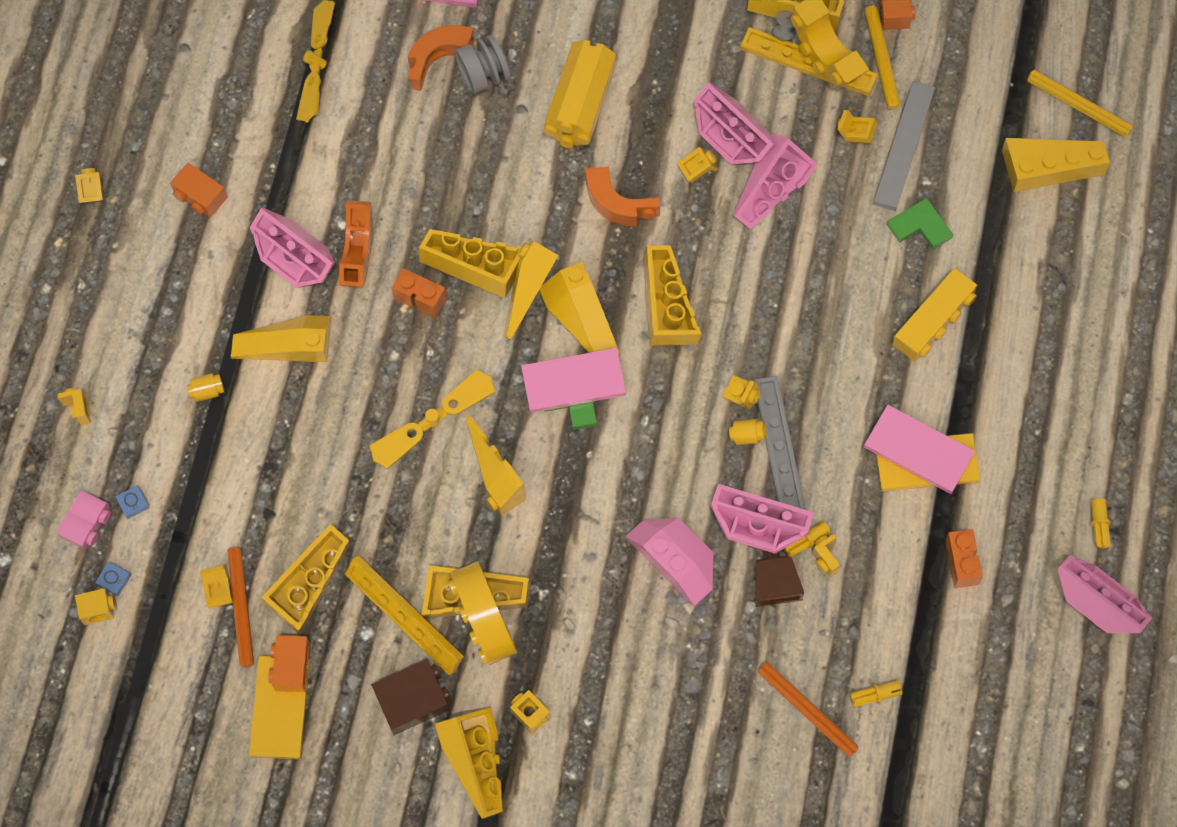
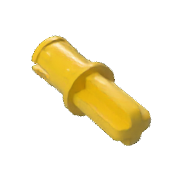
[1090,498,1111,549]
[783,521,831,557]
[850,679,902,707]

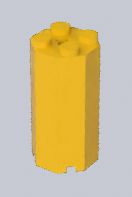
[543,40,616,148]

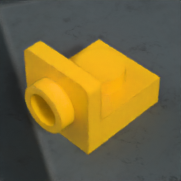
[677,146,719,183]
[75,168,104,203]
[722,375,761,410]
[57,388,91,426]

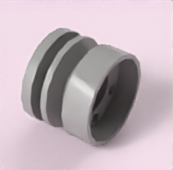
[454,34,510,94]

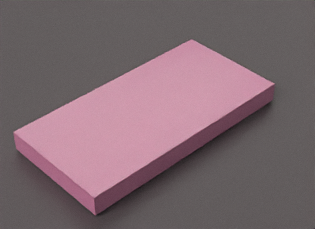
[521,348,626,413]
[864,405,975,494]

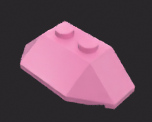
[694,82,775,165]
[250,208,335,288]
[711,484,814,553]
[625,518,713,607]
[1058,555,1152,633]

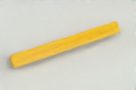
[865,5,900,110]
[1027,70,1133,137]

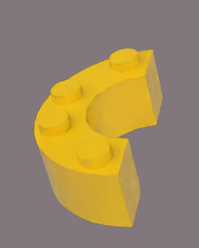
[790,0,869,86]
[448,561,518,665]

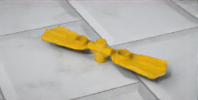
[296,0,335,123]
[370,369,495,469]

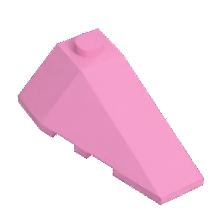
[733,133,818,229]

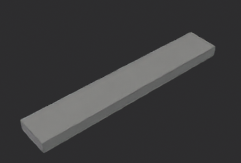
[873,81,935,211]
[754,376,805,510]

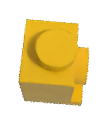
[510,690,551,735]

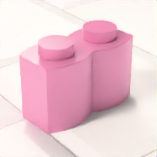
[57,490,111,550]

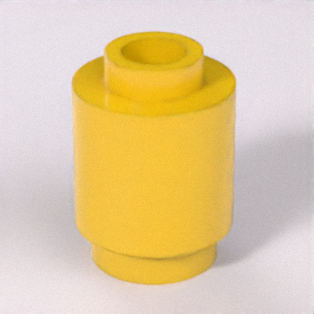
[187,373,225,402]
[729,419,767,445]

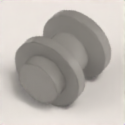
[773,11,796,41]

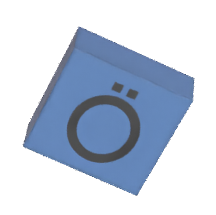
[115,485,149,519]
[95,562,131,596]

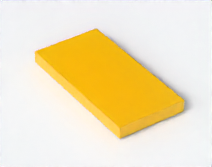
[876,433,980,492]
[249,656,310,760]

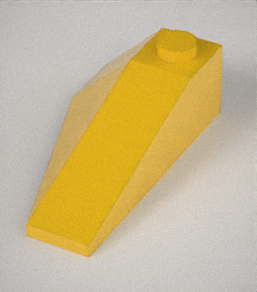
[503,240,559,340]
[539,262,620,355]
[231,315,331,362]
[466,416,526,516]
[435,707,503,819]

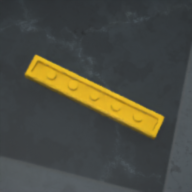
[740,27,878,97]
[345,555,464,676]

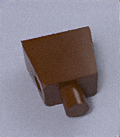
[755,550,804,607]

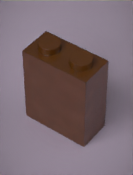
[371,659,451,736]

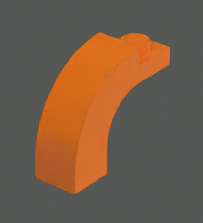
[407,25,475,91]
[586,167,660,227]
[339,200,373,287]

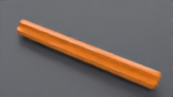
[227,547,254,668]
[758,662,859,757]

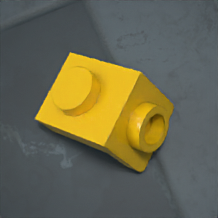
[838,110,878,143]
[812,534,840,578]
[200,565,233,609]

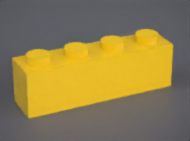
[892,268,977,362]

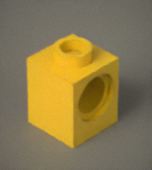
[75,588,116,626]

